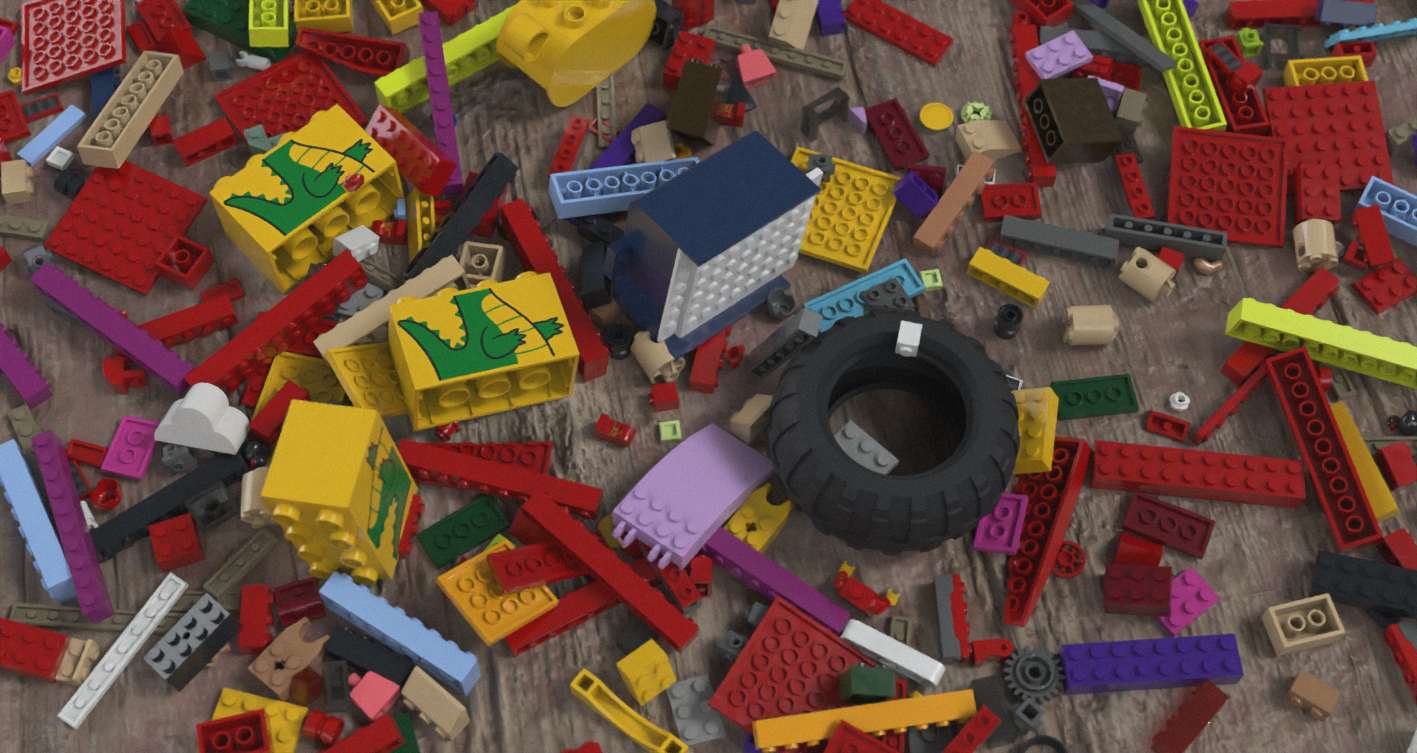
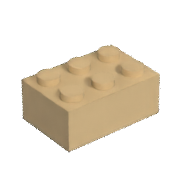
[1261,593,1346,657]

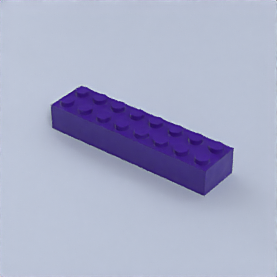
[1058,633,1244,695]

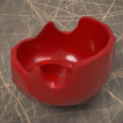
[90,478,123,511]

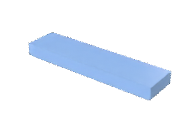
[17,105,87,167]

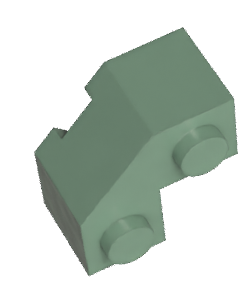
[243,124,286,156]

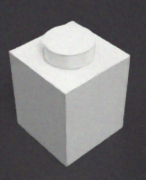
[895,320,922,357]

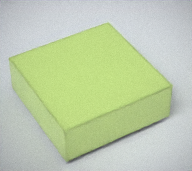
[919,269,943,291]
[659,420,682,444]

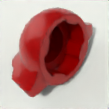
[343,174,365,192]
[725,344,745,369]

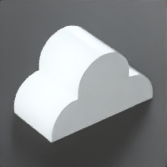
[154,383,250,455]

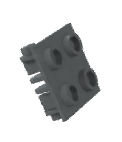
[861,278,915,313]

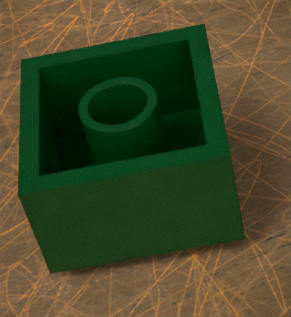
[840,663,895,704]

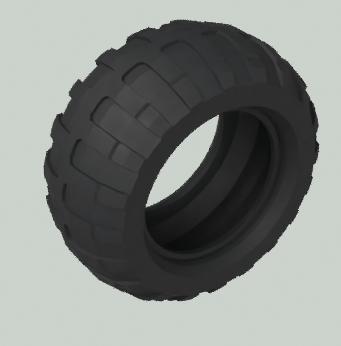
[768,309,1020,556]

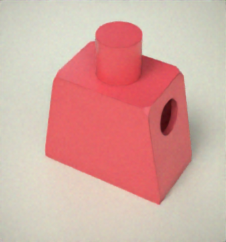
[736,44,776,89]
[346,671,402,723]

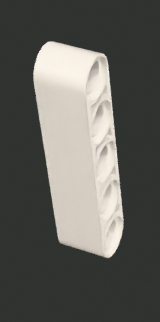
[840,619,945,689]

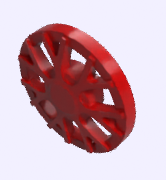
[1051,541,1086,578]

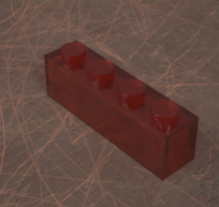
[1150,680,1230,753]

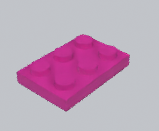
[101,415,160,481]
[973,493,1029,555]
[1153,566,1220,638]

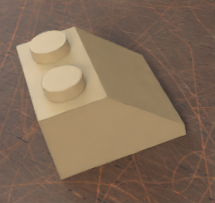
[631,120,676,164]
[730,394,773,445]

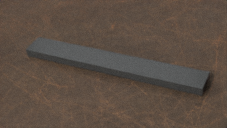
[1070,0,1177,72]

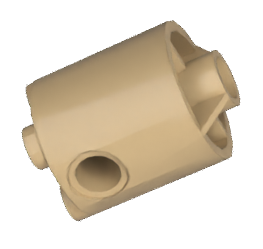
[1293,219,1338,273]
[1118,246,1176,303]
[1062,305,1119,345]
[631,331,685,384]
[240,467,280,529]

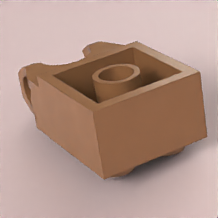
[247,617,330,702]

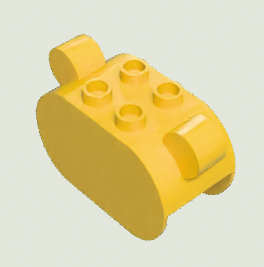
[496,0,656,107]

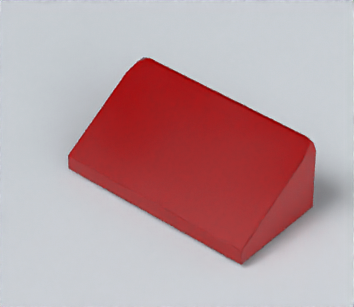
[1144,409,1191,442]

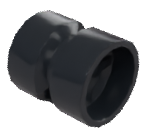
[54,169,87,201]
[994,304,1023,340]
[605,324,632,360]

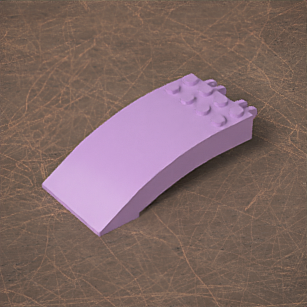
[612,423,775,570]

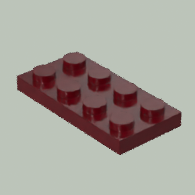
[864,98,930,171]
[1121,490,1216,560]

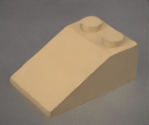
[955,120,1022,160]

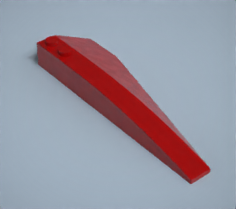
[1004,436,1093,628]

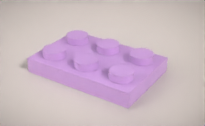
[1025,30,1093,79]

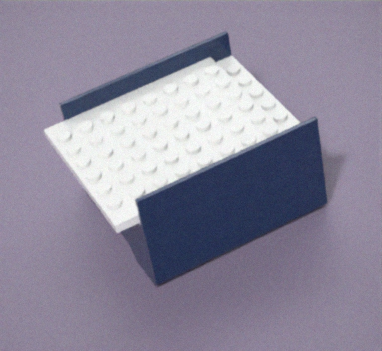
[603,131,823,361]

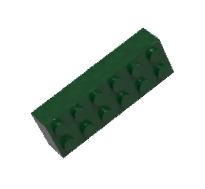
[183,0,297,64]

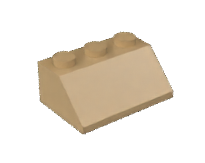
[768,0,818,50]
[401,666,470,741]

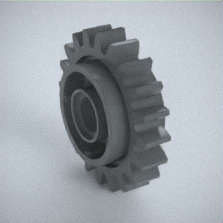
[1002,645,1065,705]

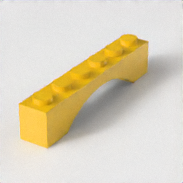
[570,668,689,753]

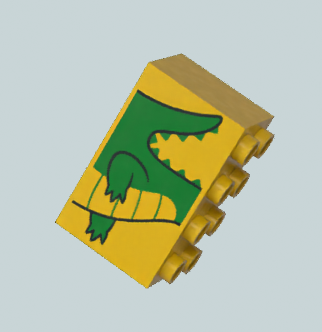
[209,104,404,294]
[388,271,580,432]
[260,399,418,586]

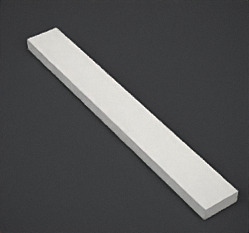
[57,572,189,730]

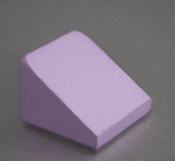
[848,107,867,133]

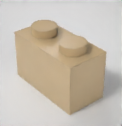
[1,159,34,205]

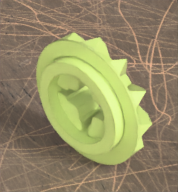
[961,100,991,123]

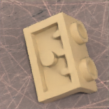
[55,638,99,687]

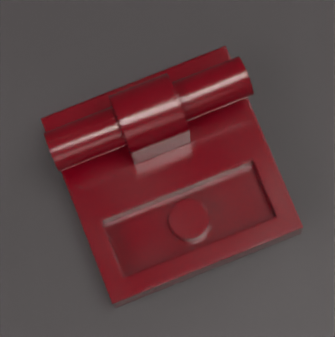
[906,163,946,203]
[274,576,327,630]

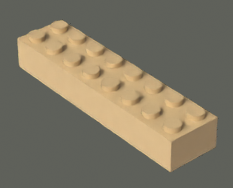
[77,51,184,169]
[313,255,471,376]

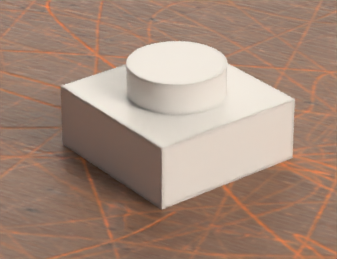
[46,146,75,170]

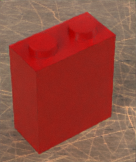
[420,0,476,27]

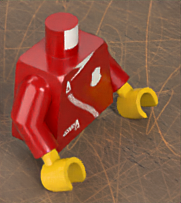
[833,560,900,618]

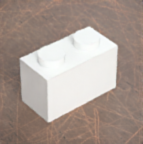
[332,225,380,262]

